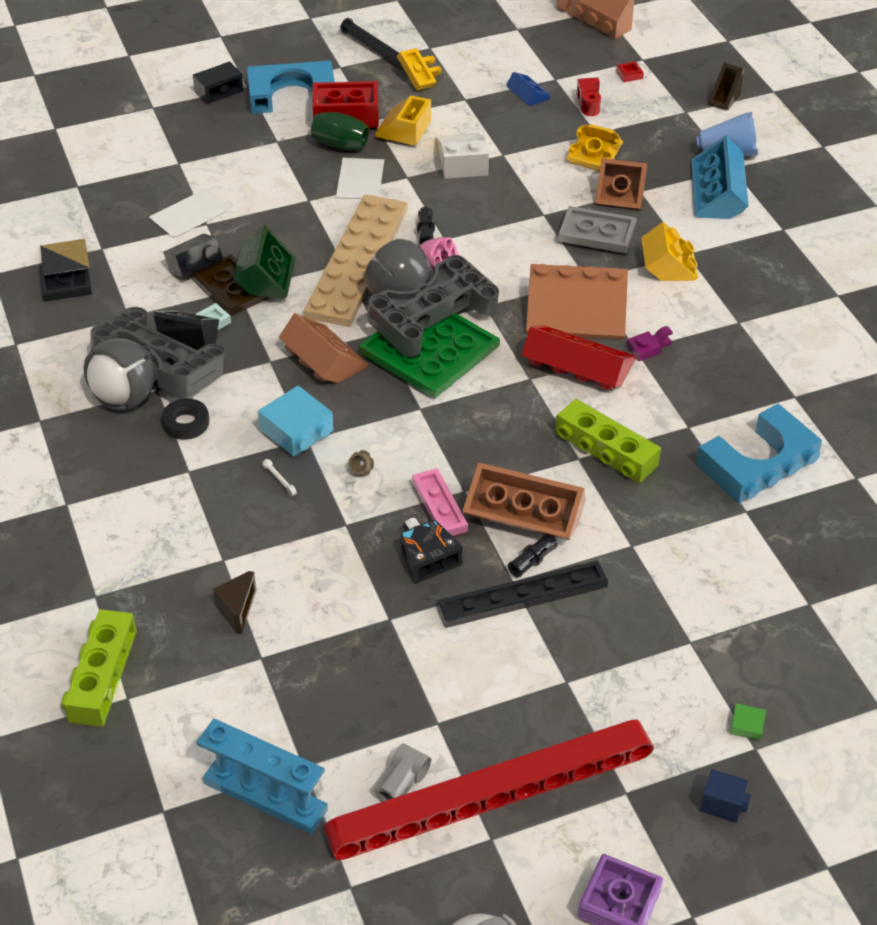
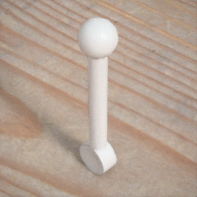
[262,459,297,497]

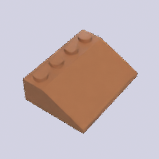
[526,264,628,340]

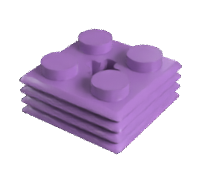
[577,854,663,925]

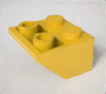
[375,95,431,146]
[641,222,698,281]

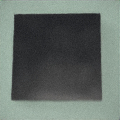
[39,264,92,302]

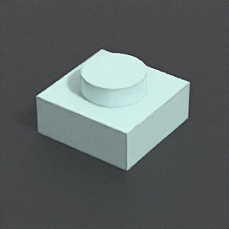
[196,303,231,330]

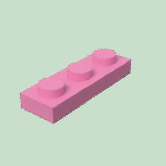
[412,468,468,536]

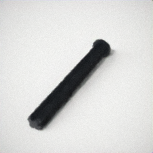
[340,18,405,71]

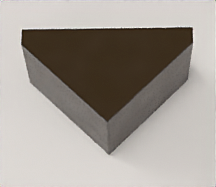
[708,62,744,110]
[213,571,257,634]

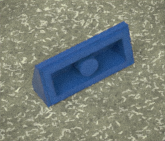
[506,72,551,106]

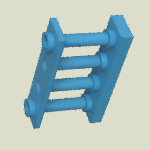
[196,718,328,834]

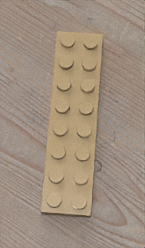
[303,194,408,327]

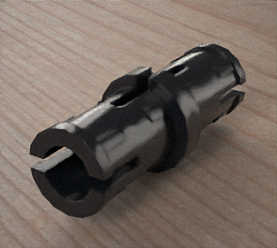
[417,207,435,245]
[508,534,558,578]

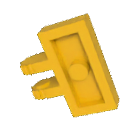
[397,48,442,91]

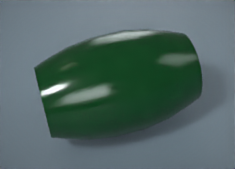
[311,112,369,151]

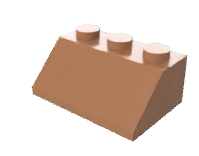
[278,313,369,383]

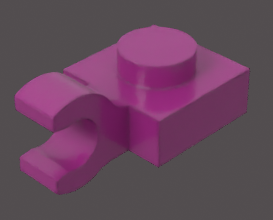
[627,326,673,361]

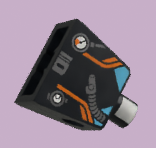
[400,518,463,584]

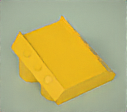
[566,124,623,171]

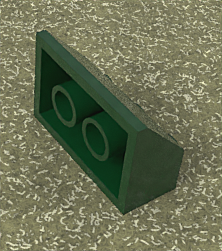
[233,224,296,299]

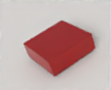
[616,61,644,82]

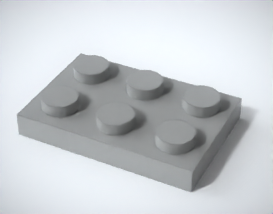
[558,206,637,254]

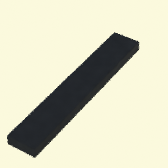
[437,560,608,628]

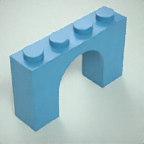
[247,61,335,114]
[696,403,822,503]

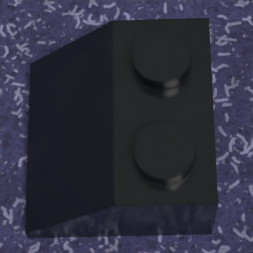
[153,310,219,350]

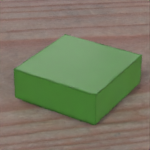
[730,703,766,740]

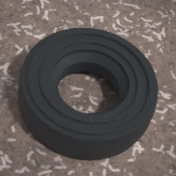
[162,398,210,440]

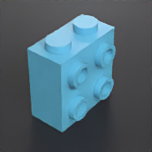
[258,386,334,457]

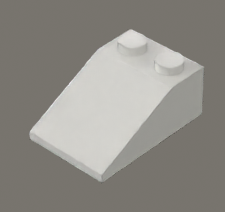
[436,132,489,179]

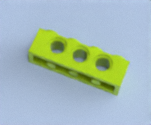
[555,398,661,484]
[61,609,137,727]

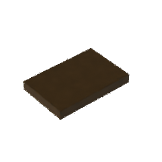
[190,254,270,317]

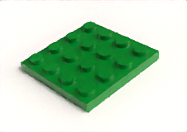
[359,313,500,399]

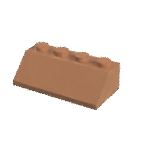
[556,0,634,39]
[462,462,586,541]

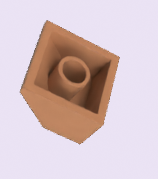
[595,158,647,210]

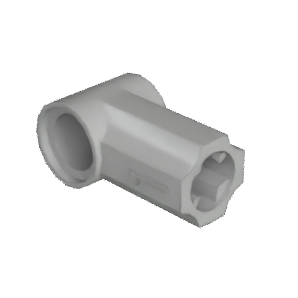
[374,743,432,802]

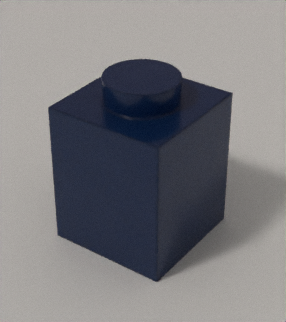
[700,769,751,823]

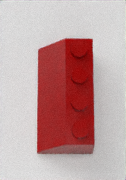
[521,325,636,390]

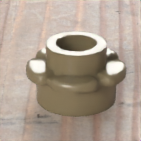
[348,450,374,477]

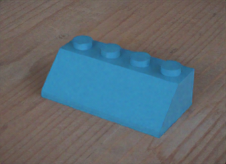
[691,135,749,219]

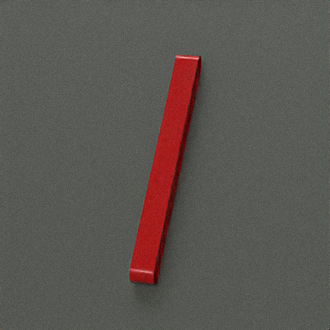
[323,719,654,860]

